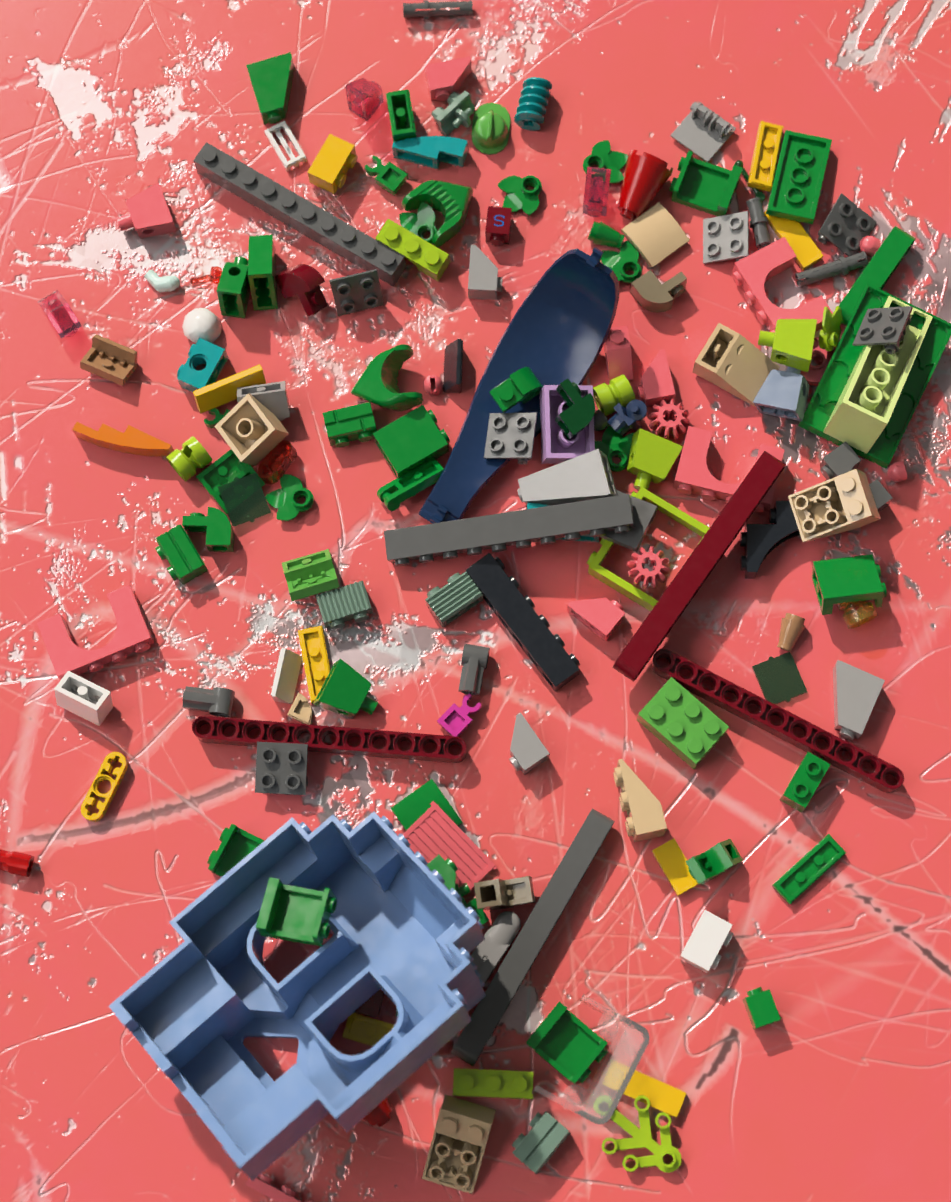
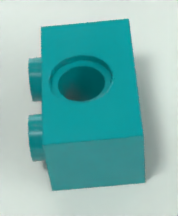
[177,338,228,392]

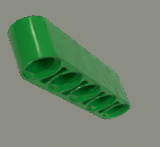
[839,226,916,326]

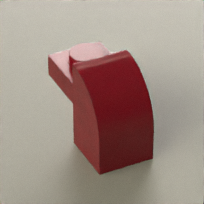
[275,264,328,316]

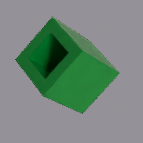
[742,987,781,1030]

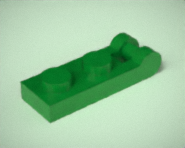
[377,458,444,511]

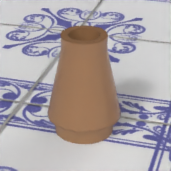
[777,613,806,652]

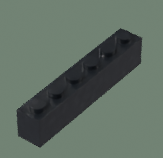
[466,553,580,692]

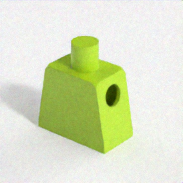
[758,319,817,372]
[627,428,683,490]

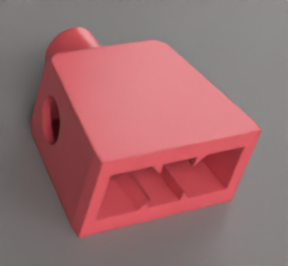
[116,183,177,239]

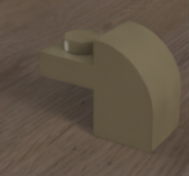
[630,270,687,312]
[474,876,535,910]

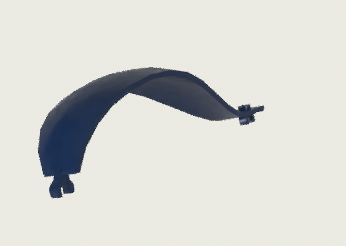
[418,247,619,524]

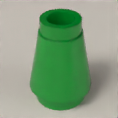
[588,221,625,249]

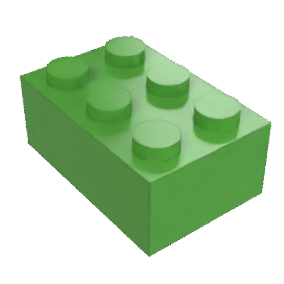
[637,677,729,769]

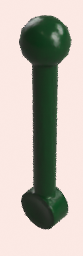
[734,160,765,202]

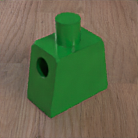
[217,257,250,319]
[313,659,378,718]

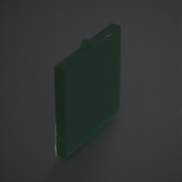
[218,473,271,527]
[752,652,807,705]

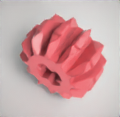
[648,399,690,440]
[627,546,670,589]

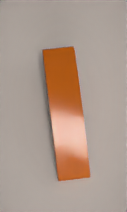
[72,422,174,457]

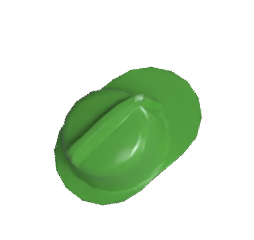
[472,103,510,155]

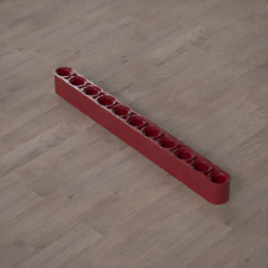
[612,451,786,682]
[651,649,904,793]
[192,716,467,763]

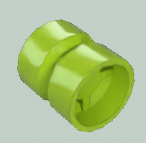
[593,374,636,416]
[166,436,212,482]

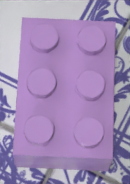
[540,385,595,464]

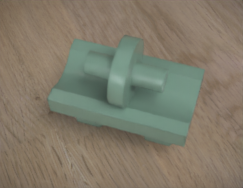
[432,91,476,136]

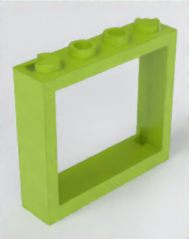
[587,487,709,612]

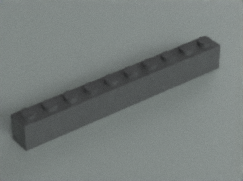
[193,142,406,287]
[384,494,635,566]

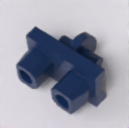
[608,399,648,436]

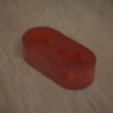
[258,440,297,484]

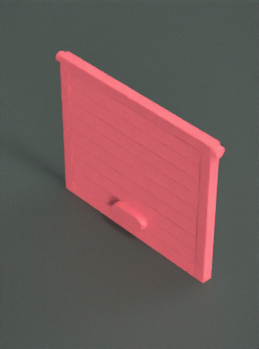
[402,801,497,897]

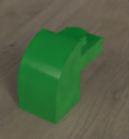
[489,367,543,413]
[182,507,234,552]
[685,839,743,884]

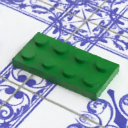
[766,130,832,224]

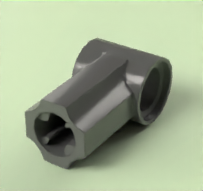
[458,644,490,696]
[182,686,235,717]

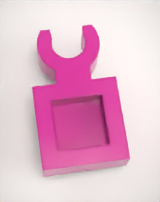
[437,693,481,737]

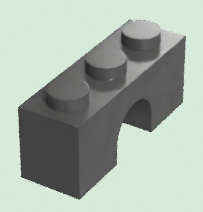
[820,442,893,512]

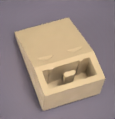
[693,323,780,407]
[788,469,881,542]
[613,759,667,842]
[422,1095,496,1194]

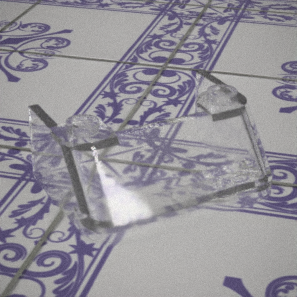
[534,994,650,1124]

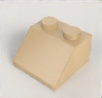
[215,393,289,466]

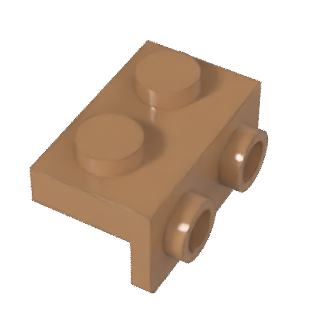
[80,334,137,386]

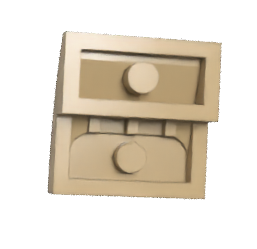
[621,202,690,268]

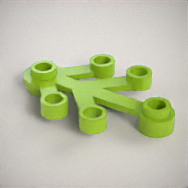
[595,1095,681,1173]

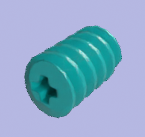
[514,77,553,131]

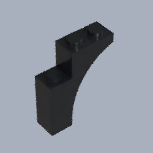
[740,501,800,579]

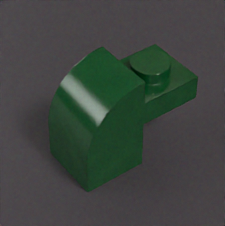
[555,378,595,440]

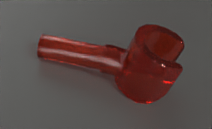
[190,266,222,284]

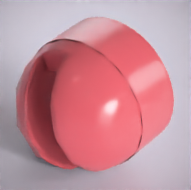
[859,236,881,257]
[424,375,443,396]
[888,461,907,482]

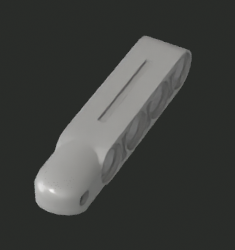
[471,911,521,988]

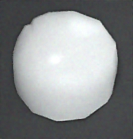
[182,308,222,344]

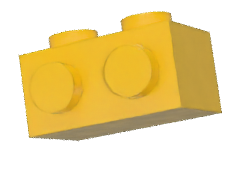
[307,134,357,194]

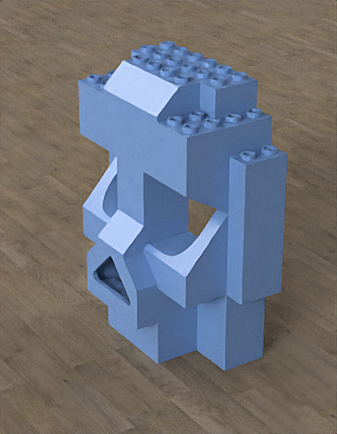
[109,811,486,1181]

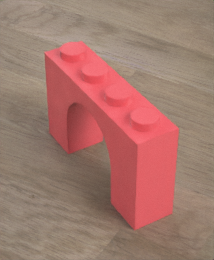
[732,237,833,332]
[673,426,785,512]
[37,584,155,680]

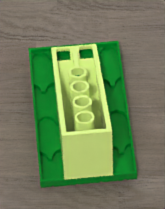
[798,284,951,468]

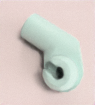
[144,269,180,293]

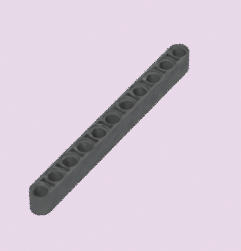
[451,808,615,1066]

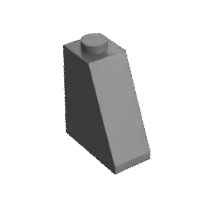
[833,660,885,740]

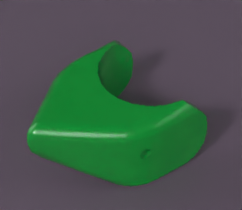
[402,180,473,248]
[351,345,423,411]

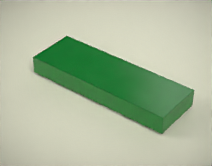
[772,834,846,905]

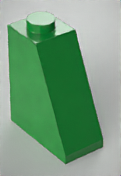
[246,52,295,124]
[248,235,278,311]

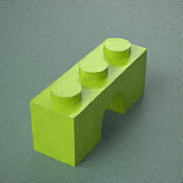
[375,219,451,281]
[453,1068,533,1099]

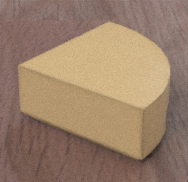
[287,692,313,725]

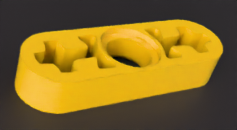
[81,752,128,822]

